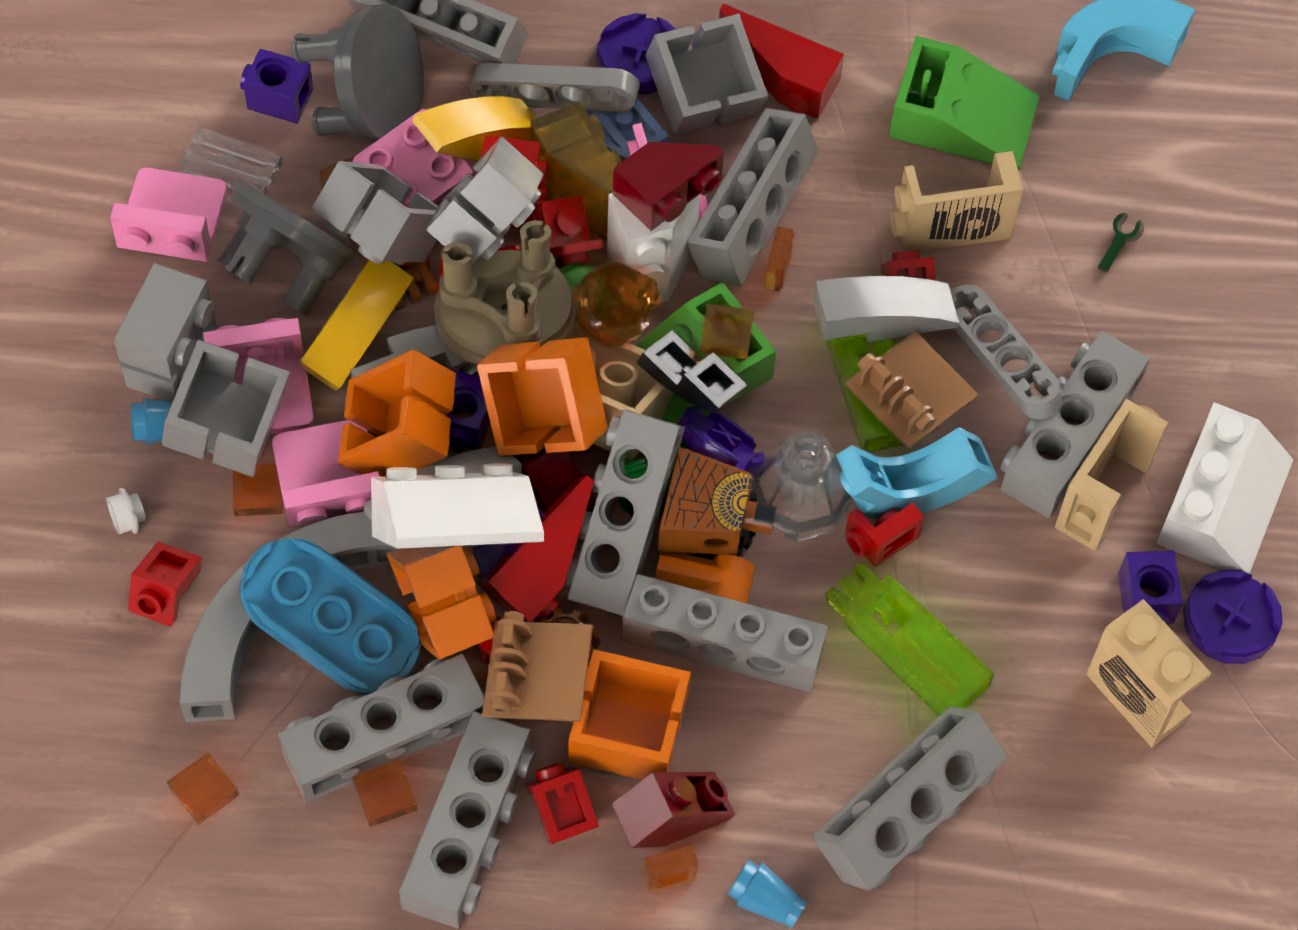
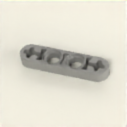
[469,63,640,112]
[950,284,1062,419]

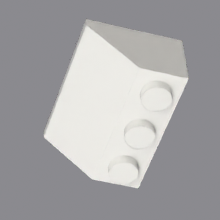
[607,193,700,313]
[1156,402,1294,574]
[371,463,544,549]

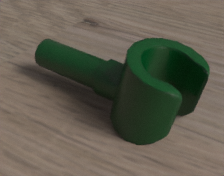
[1098,213,1144,273]

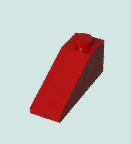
[719,3,844,119]
[478,475,594,622]

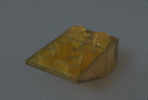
[530,101,622,242]

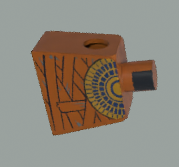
[658,447,777,555]

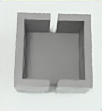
[645,14,768,137]
[426,136,543,264]
[311,161,439,265]
[114,263,219,402]
[162,340,290,477]

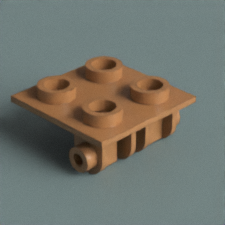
[845,331,979,450]
[482,611,593,722]

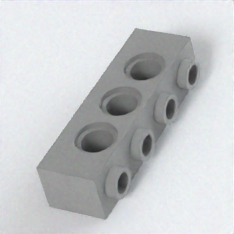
[346,0,529,64]
[687,108,819,286]
[1000,331,1150,519]
[564,409,685,616]
[622,574,828,693]
[278,654,484,803]
[812,706,1008,891]
[399,711,536,929]

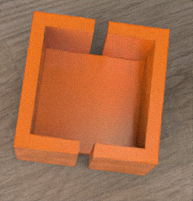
[477,337,608,456]
[338,349,456,477]
[386,545,496,660]
[568,649,691,780]

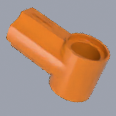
[655,551,756,604]

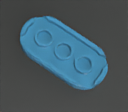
[240,538,421,695]

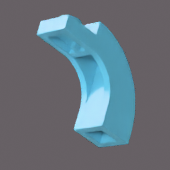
[1052,0,1195,101]
[836,427,998,519]

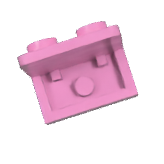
[353,108,477,207]
[110,168,227,262]
[203,318,314,434]
[272,420,379,527]

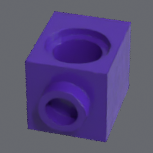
[240,49,314,124]
[447,369,490,450]
[1118,550,1183,625]

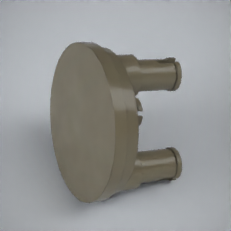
[434,220,577,365]

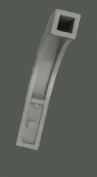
[180,512,475,723]

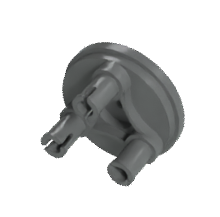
[292,4,424,141]
[217,177,357,316]

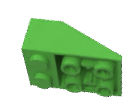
[889,36,1040,171]
[636,282,776,424]

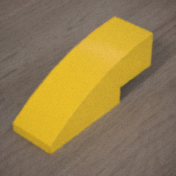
[411,96,546,161]
[297,260,414,391]

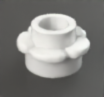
[106,488,146,534]

